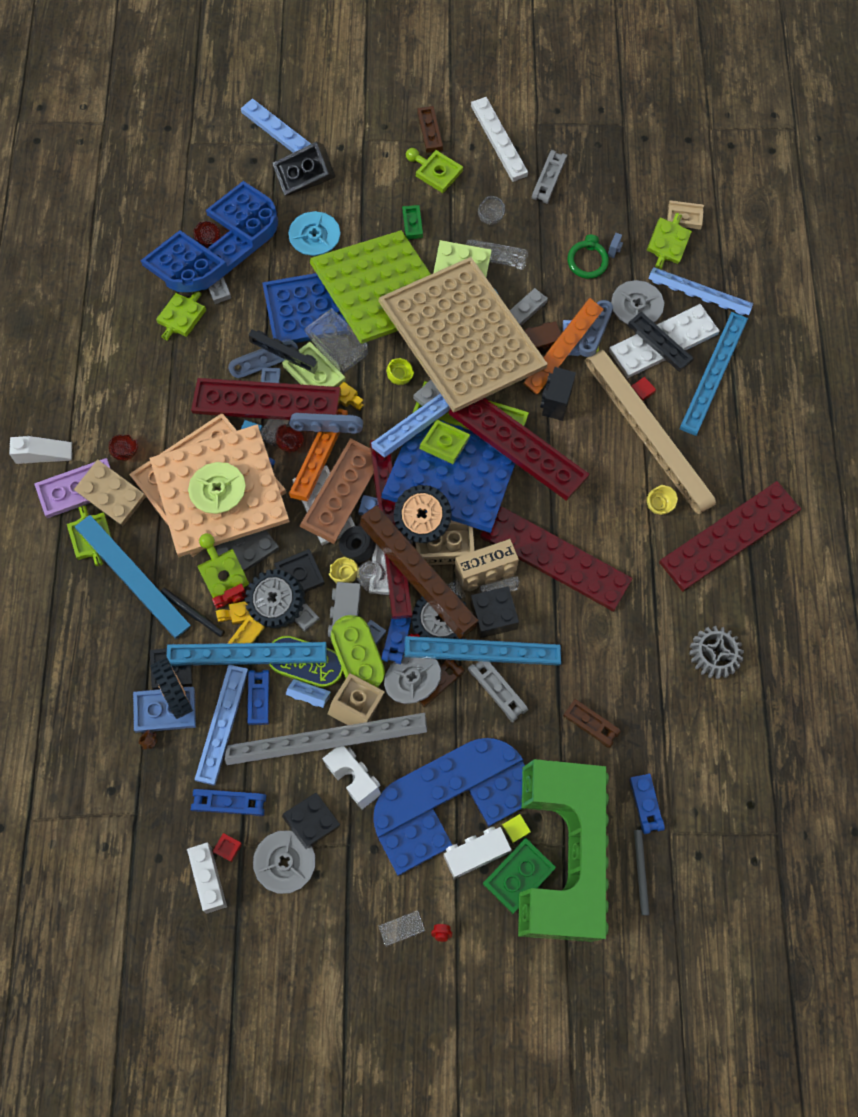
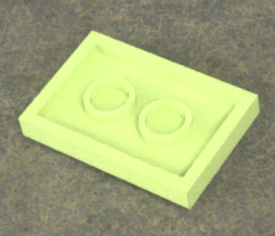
[434,240,492,278]
[282,342,346,387]

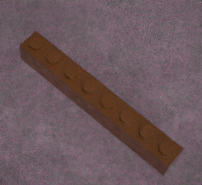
[360,505,479,639]

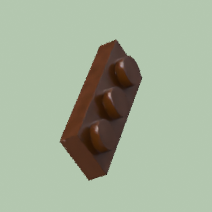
[417,106,443,153]

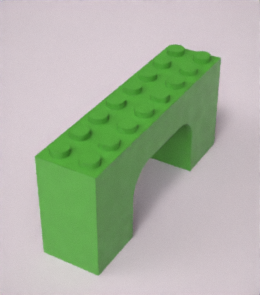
[518,759,609,942]

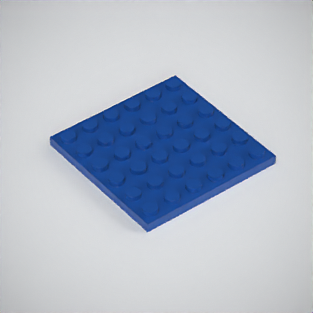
[381,420,516,533]

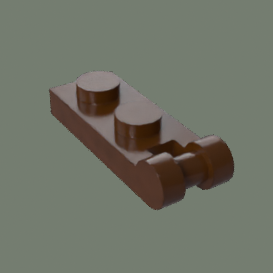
[419,660,465,708]
[563,699,621,748]

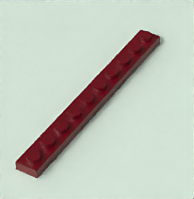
[370,440,412,619]

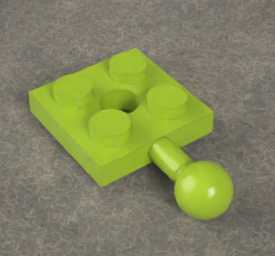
[406,148,463,193]
[197,533,249,598]

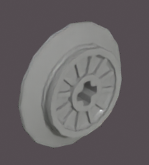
[611,280,664,324]
[384,656,441,704]
[253,831,315,894]

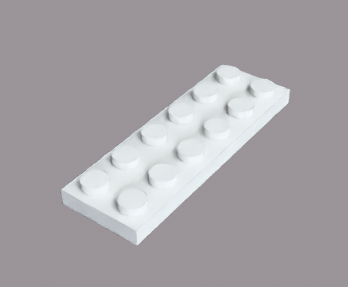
[609,304,719,379]

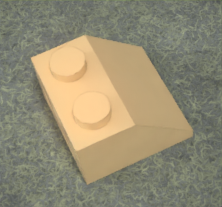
[328,673,385,725]

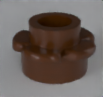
[138,730,157,750]

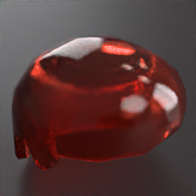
[193,221,221,248]
[275,424,304,452]
[108,434,138,461]

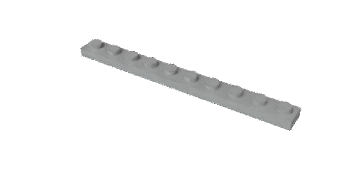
[413,288,548,406]
[225,713,427,765]

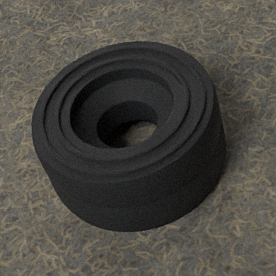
[339,526,376,563]

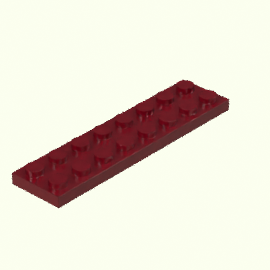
[191,378,341,420]
[449,398,590,501]
[659,481,801,592]
[480,506,633,612]

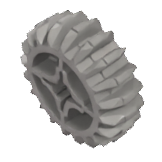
[689,626,744,679]

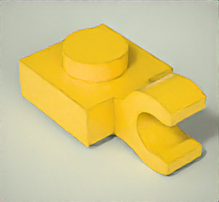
[339,382,364,411]
[216,601,250,625]

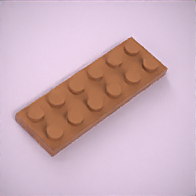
[300,438,373,544]

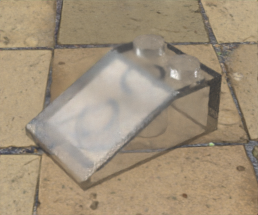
[304,308,368,374]

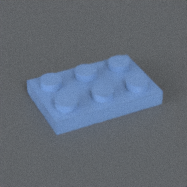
[133,687,196,733]

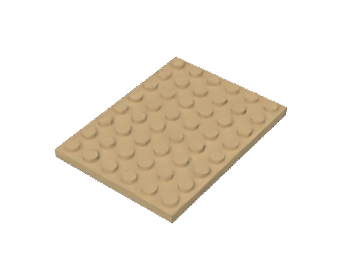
[379,257,548,413]

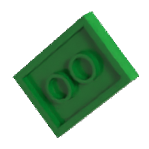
[483,838,556,914]

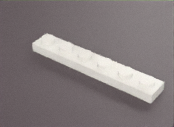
[471,97,528,182]

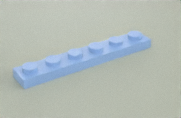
[241,98,311,153]
[648,267,753,315]
[371,393,451,458]
[195,665,249,786]

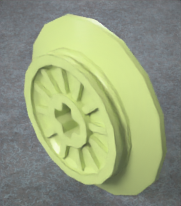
[188,462,246,514]

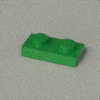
[402,205,423,239]

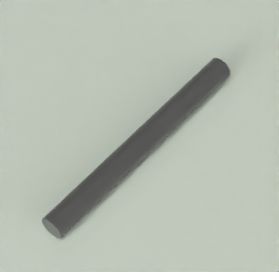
[634,830,650,916]

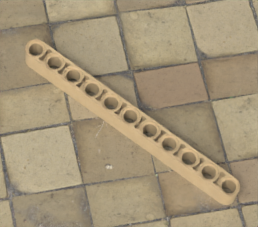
[585,350,716,514]

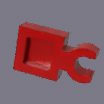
[212,583,247,609]

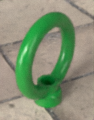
[567,234,609,279]

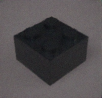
[540,367,576,421]
[470,586,519,638]

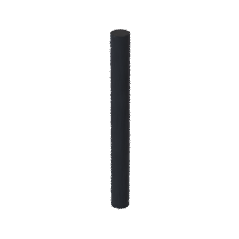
[160,587,225,637]

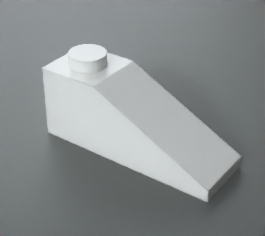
[9,436,72,464]

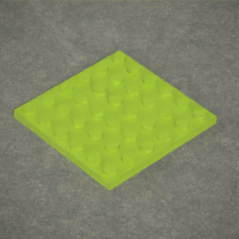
[310,230,431,344]

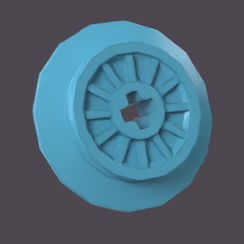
[288,211,340,256]

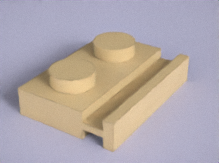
[667,201,704,229]

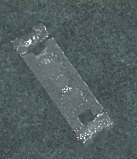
[466,239,528,270]

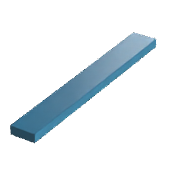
[679,312,748,436]
[75,515,191,639]
[404,636,561,665]
[167,642,327,666]

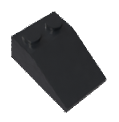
[272,141,336,196]

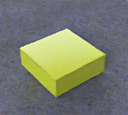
[502,814,531,843]

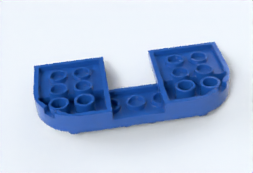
[140,181,278,292]
[374,738,525,876]

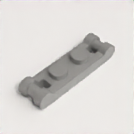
[532,150,567,204]
[468,661,528,722]

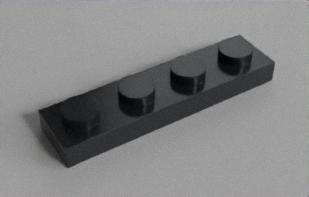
[628,311,693,372]
[248,329,318,374]

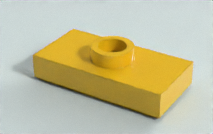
[227,615,265,644]

